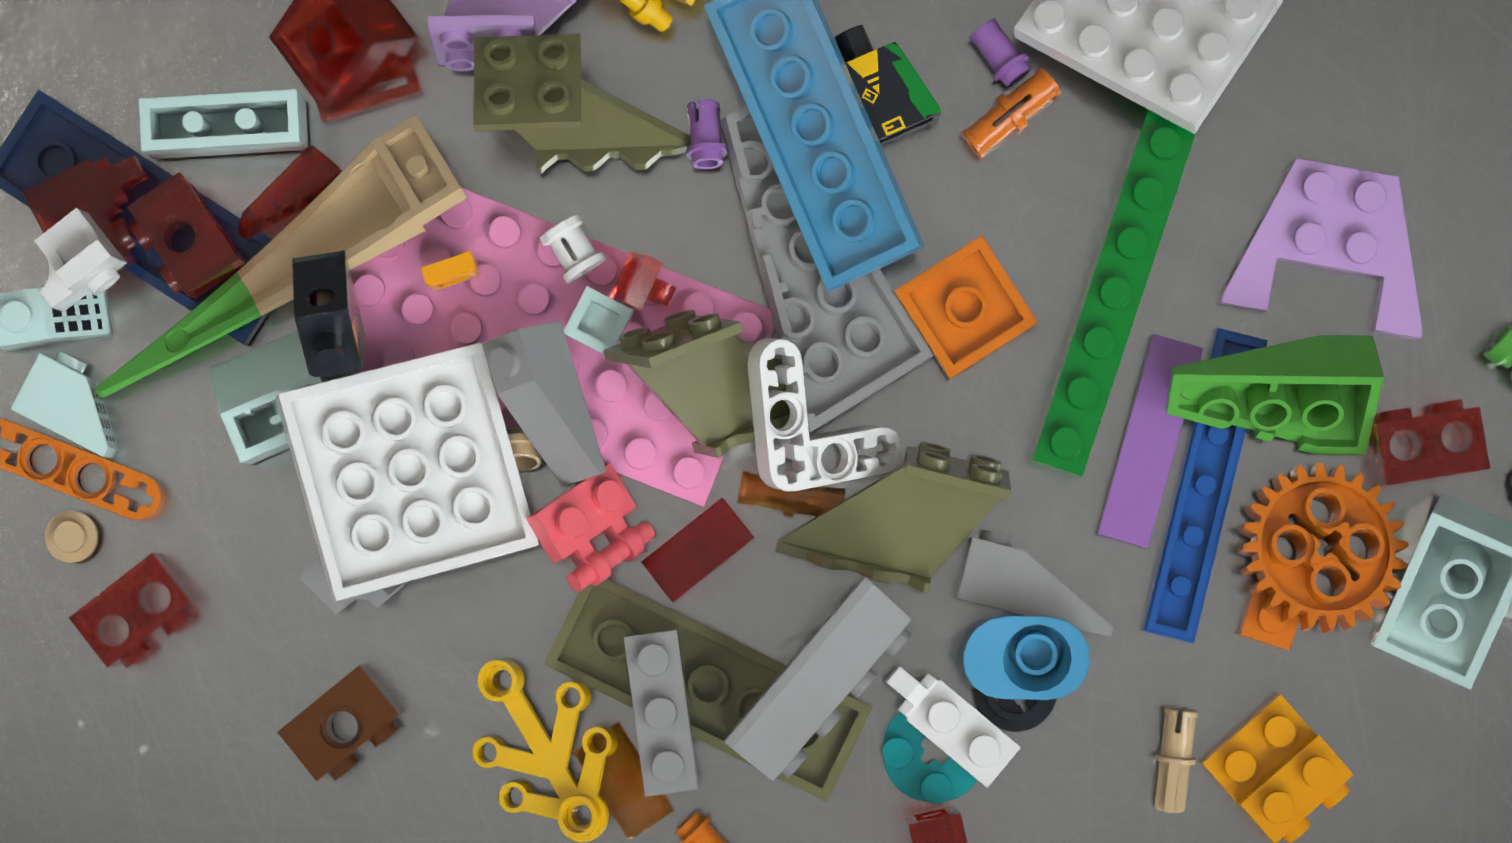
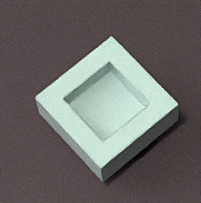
[564,286,634,355]

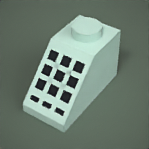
[0,287,112,352]
[10,350,119,459]

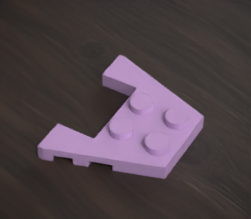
[1219,158,1423,340]

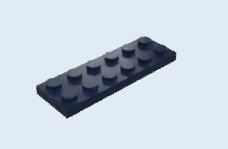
[0,89,273,346]

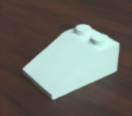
[1373,492,1512,690]

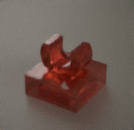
[609,251,676,310]

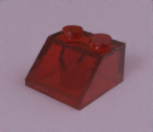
[269,0,418,114]

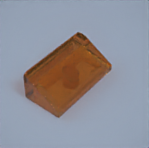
[573,722,674,841]

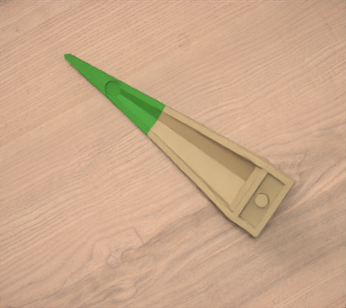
[94,114,467,398]

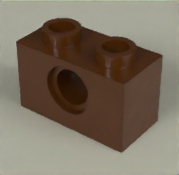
[277,664,404,781]

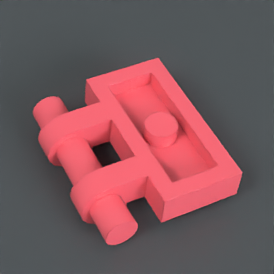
[526,462,655,592]

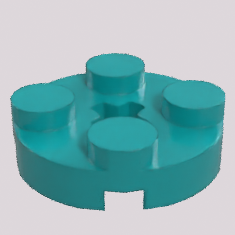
[881,711,978,804]

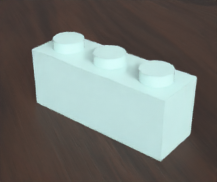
[139,89,308,159]

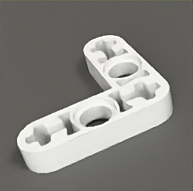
[747,338,903,491]

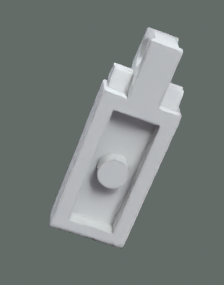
[885,665,1021,788]

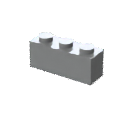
[624,629,699,797]

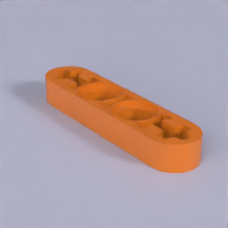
[0,418,166,521]

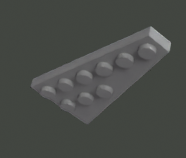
[720,105,934,434]

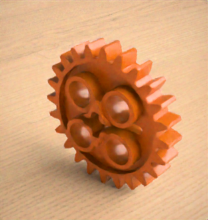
[1237,462,1409,634]

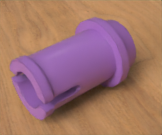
[969,18,1031,87]
[686,99,727,169]

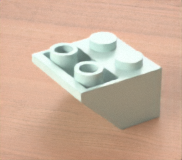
[208,331,328,465]

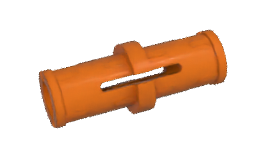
[960,67,1061,158]

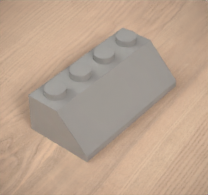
[724,577,912,781]

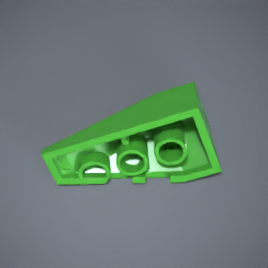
[1165,335,1384,455]

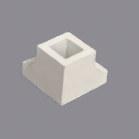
[34,208,127,312]

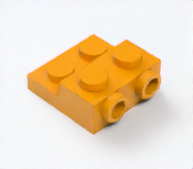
[1200,693,1354,843]

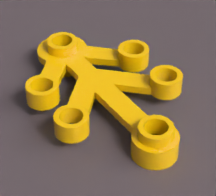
[472,659,618,842]

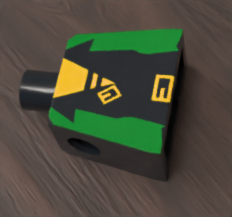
[835,25,942,144]
[292,250,365,377]

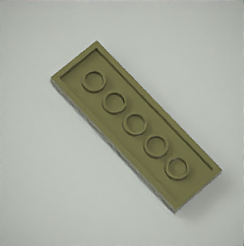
[544,578,873,802]

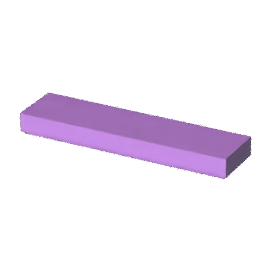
[1096,334,1204,549]

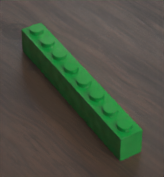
[1027,107,1196,478]

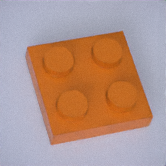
[894,235,1038,380]

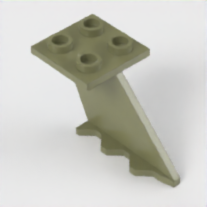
[473,34,691,173]
[603,310,790,458]
[775,442,1011,593]

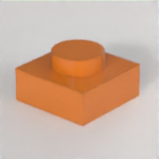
[1237,585,1301,651]

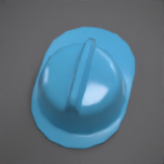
[963,616,1090,700]

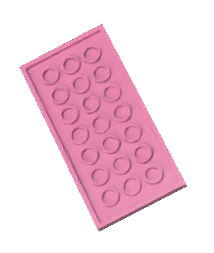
[350,188,775,507]

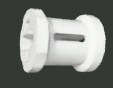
[539,214,607,284]

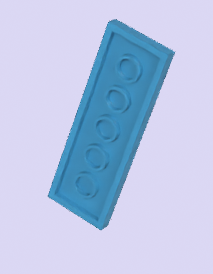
[704,0,925,291]

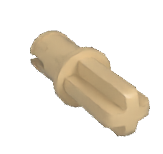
[1154,706,1198,813]

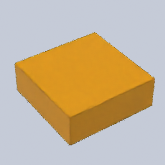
[420,251,481,291]

